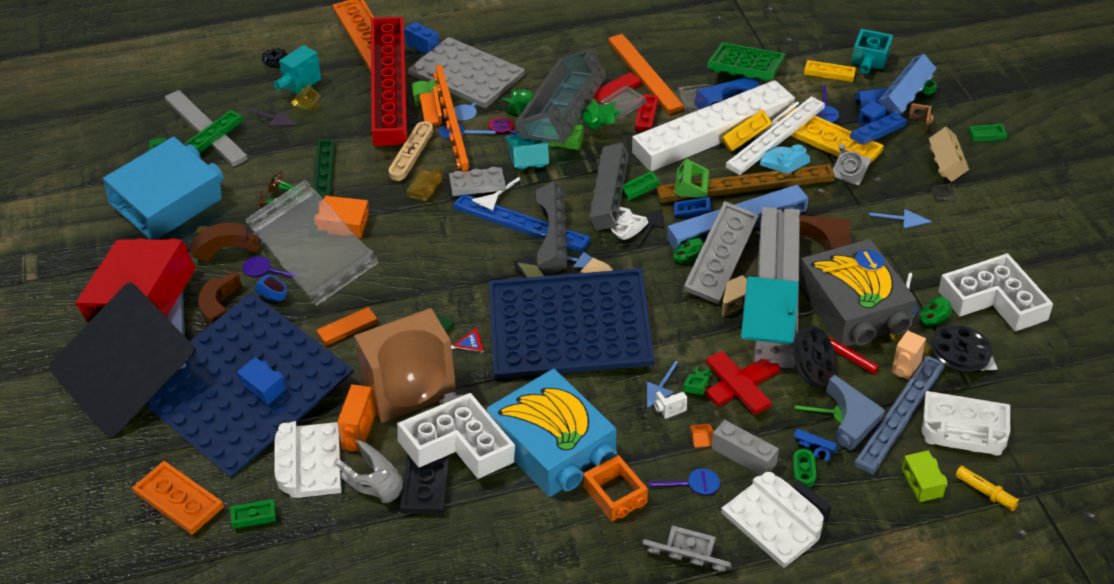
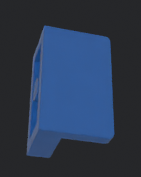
[854,87,889,109]

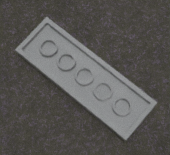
[683,201,759,304]

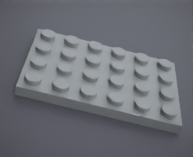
[408,37,525,109]

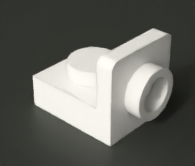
[654,391,687,419]

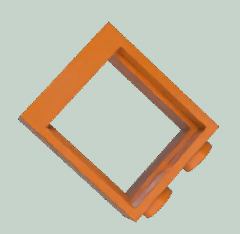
[337,384,376,452]
[583,455,648,521]

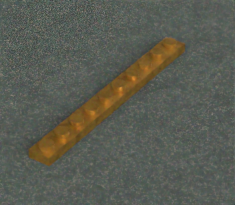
[656,164,835,203]

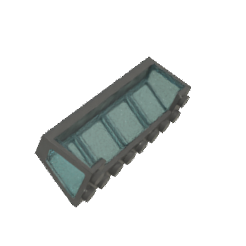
[515,49,606,143]

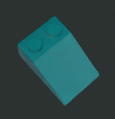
[505,133,549,169]

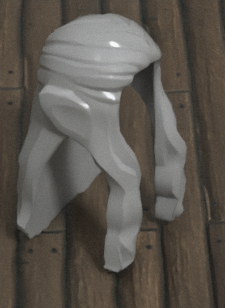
[335,440,403,503]

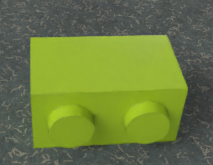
[902,450,947,502]

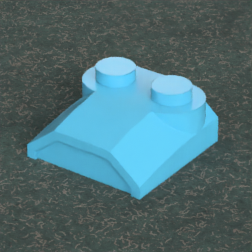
[760,145,810,174]

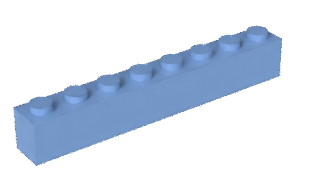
[667,185,808,250]

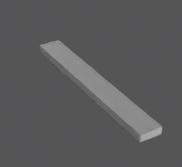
[165,90,248,167]

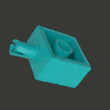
[851,29,893,74]
[273,45,321,95]

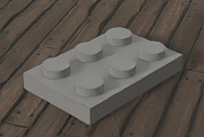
[449,167,506,196]

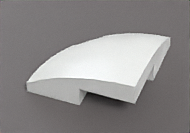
[611,207,649,240]

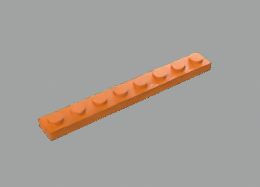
[433,65,469,172]

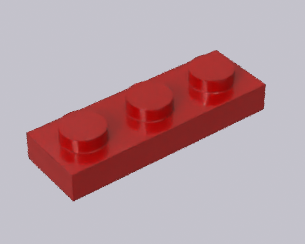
[635,94,659,132]

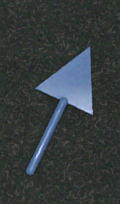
[869,209,932,229]
[566,252,592,269]
[647,361,678,408]

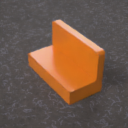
[420,86,442,126]

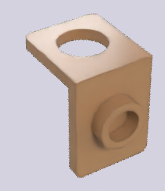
[909,104,934,133]

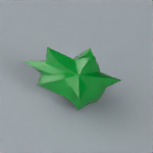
[501,88,534,117]
[583,99,624,131]

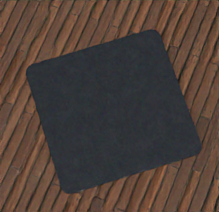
[49,283,194,438]

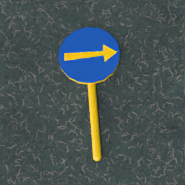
[823,250,884,272]

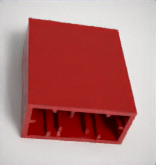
[75,238,196,324]

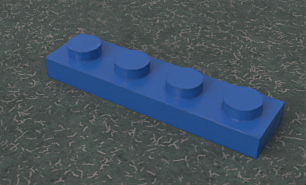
[850,112,907,145]

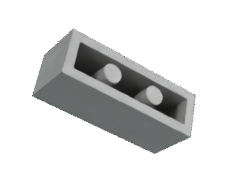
[712,420,779,475]

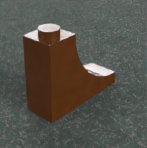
[799,215,850,251]

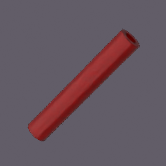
[828,336,879,374]

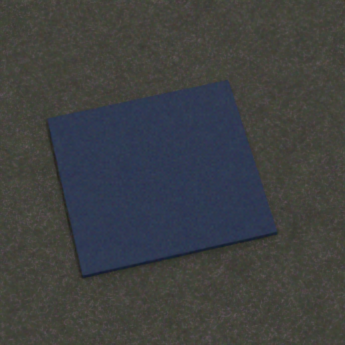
[145,292,354,478]

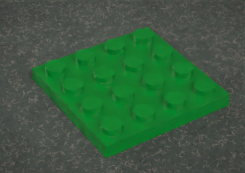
[707,42,785,81]

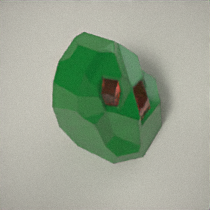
[673,238,704,264]
[920,296,952,327]

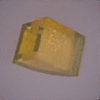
[291,84,321,109]

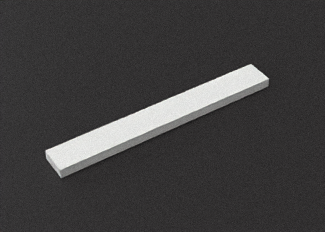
[726,96,825,175]

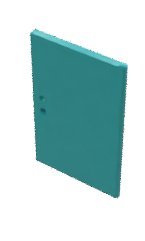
[741,276,799,344]

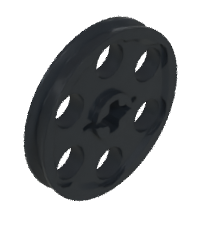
[931,325,993,372]
[793,326,837,388]

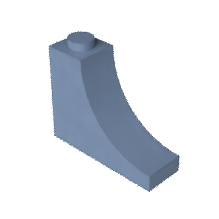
[826,375,885,451]

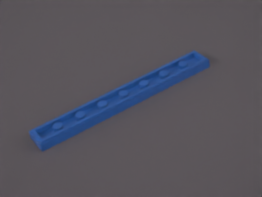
[453,195,590,253]

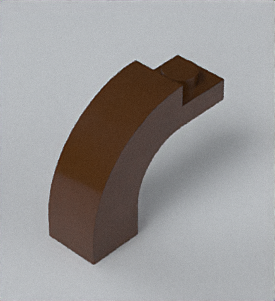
[190,223,260,262]
[198,271,242,327]

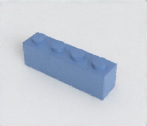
[878,54,937,114]

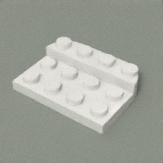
[922,391,1010,455]
[275,421,342,498]
[721,472,823,568]

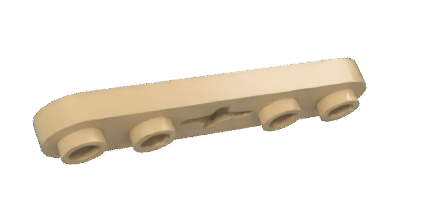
[389,121,433,181]

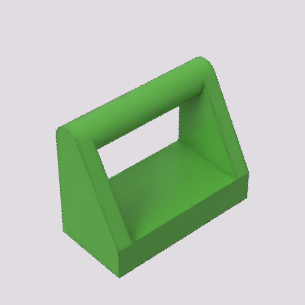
[675,158,709,198]

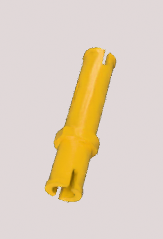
[955,465,1019,511]

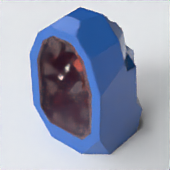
[255,274,287,302]

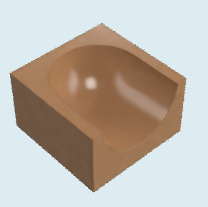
[354,308,456,423]

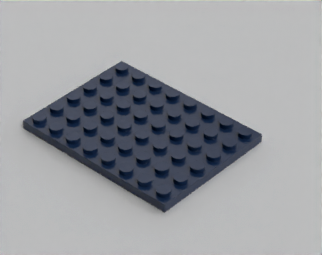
[489,268,655,379]

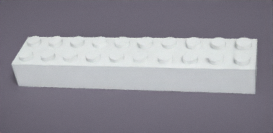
[632,80,795,171]

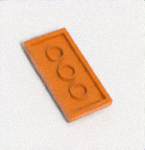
[132,461,224,535]

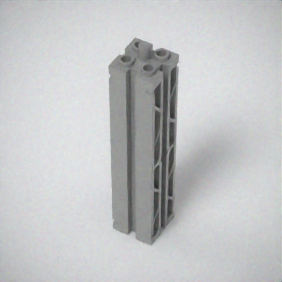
[754,207,800,368]

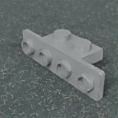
[643,526,732,572]

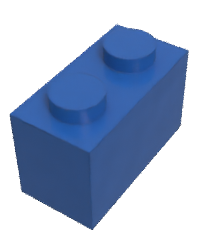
[404,22,440,54]
[237,357,286,405]

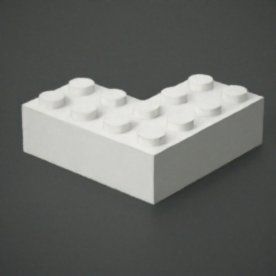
[938,253,1053,331]
[397,393,515,479]

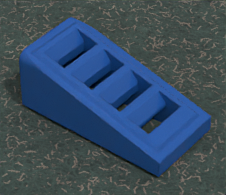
[674,197,713,218]

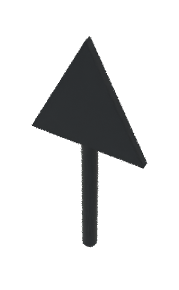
[637,208,664,247]

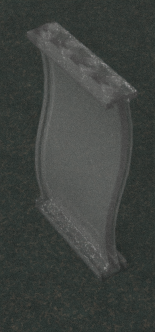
[245,179,378,306]

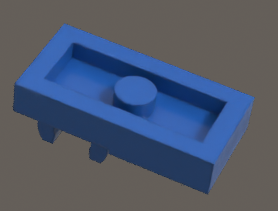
[794,429,839,462]

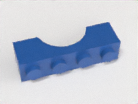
[694,77,761,109]

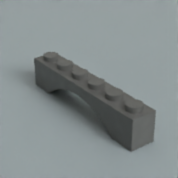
[536,181,568,276]

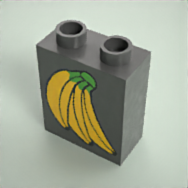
[799,239,916,346]

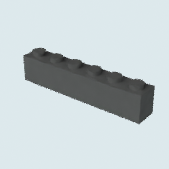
[589,143,629,231]

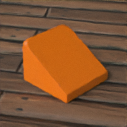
[690,424,714,447]

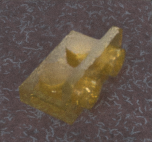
[406,166,442,201]

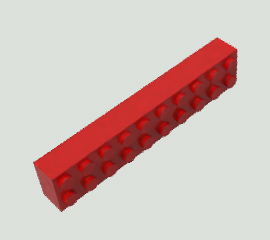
[371,17,407,146]

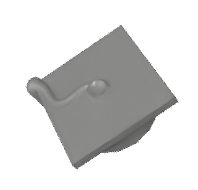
[833,144,872,186]

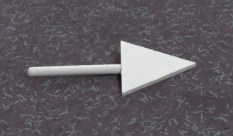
[754,101,799,138]

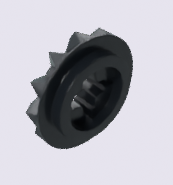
[262,48,288,66]

